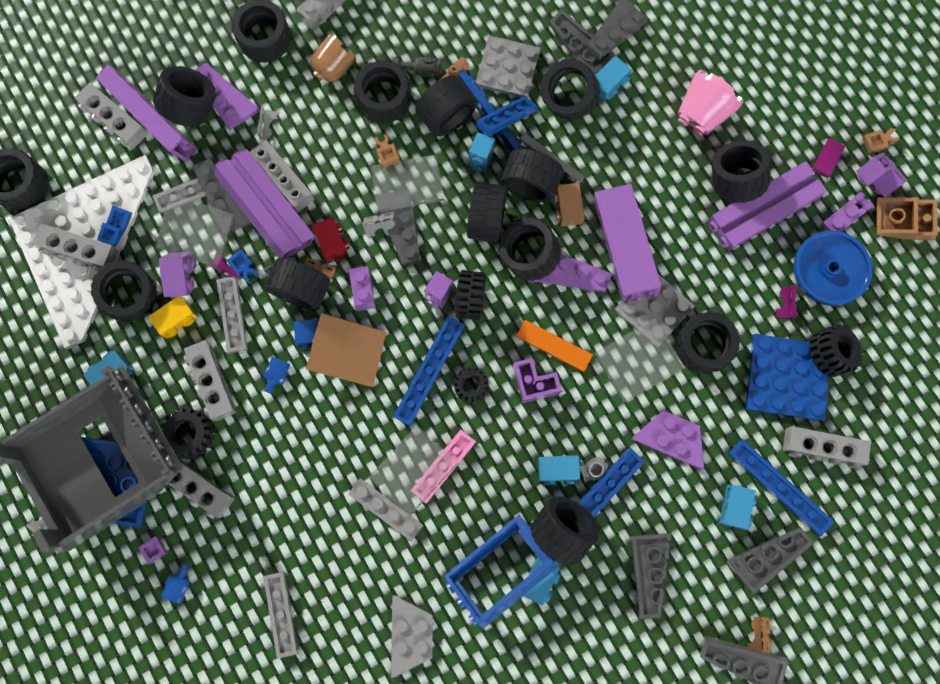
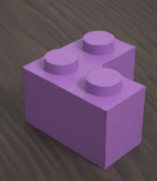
[856,152,908,197]
[159,251,197,297]
[513,358,562,404]

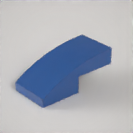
[97,205,133,247]

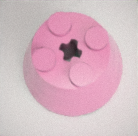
[678,70,743,137]

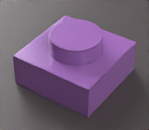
[138,536,168,564]

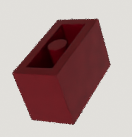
[312,217,350,264]

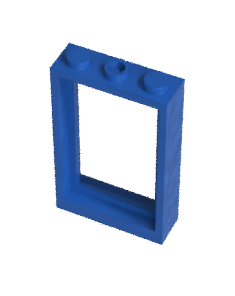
[444,514,560,628]

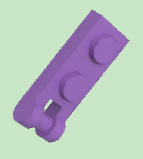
[821,191,874,232]

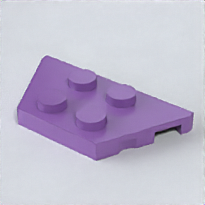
[631,411,704,470]

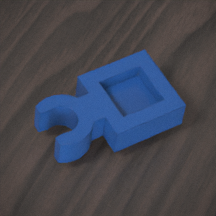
[226,249,259,284]

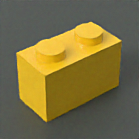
[148,296,198,339]

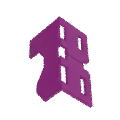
[206,253,241,279]
[776,284,796,318]

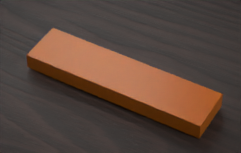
[516,320,593,372]

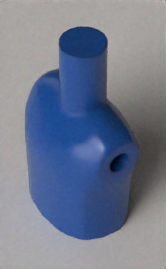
[263,357,291,394]
[161,563,190,604]

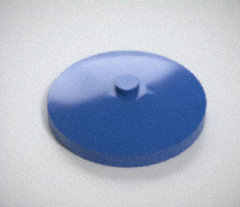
[793,231,872,306]

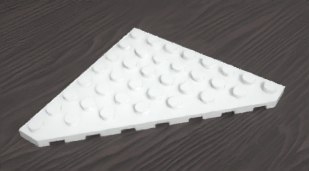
[9,155,155,349]

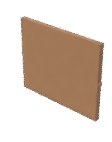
[306,313,386,387]

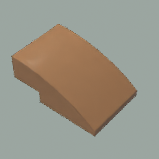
[877,197,938,240]

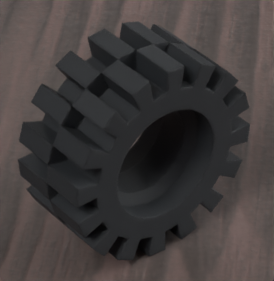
[454,367,489,403]

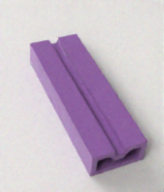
[96,65,198,162]
[214,149,315,259]
[708,161,827,252]
[594,184,661,302]

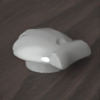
[579,457,608,483]

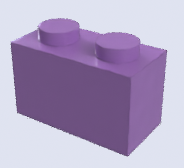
[349,266,376,311]
[424,271,454,309]

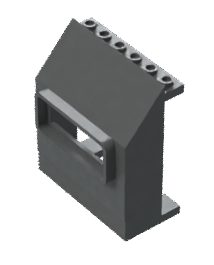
[0,365,183,552]

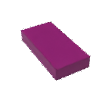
[812,138,845,179]

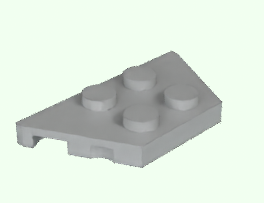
[391,595,433,678]

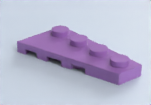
[195,63,260,130]
[528,247,612,292]

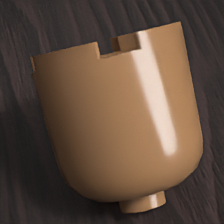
[310,34,357,82]

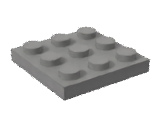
[476,36,541,98]
[614,274,695,348]

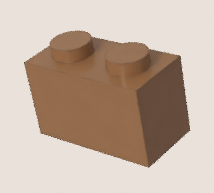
[553,183,585,227]

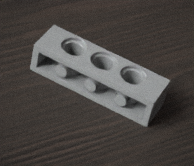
[74,82,148,149]
[32,223,119,271]
[184,340,238,422]
[783,426,871,469]
[168,458,235,519]

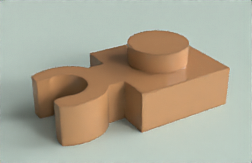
[862,128,900,154]
[375,134,400,168]

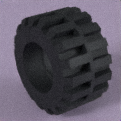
[454,270,486,320]
[809,324,863,377]
[160,408,215,459]

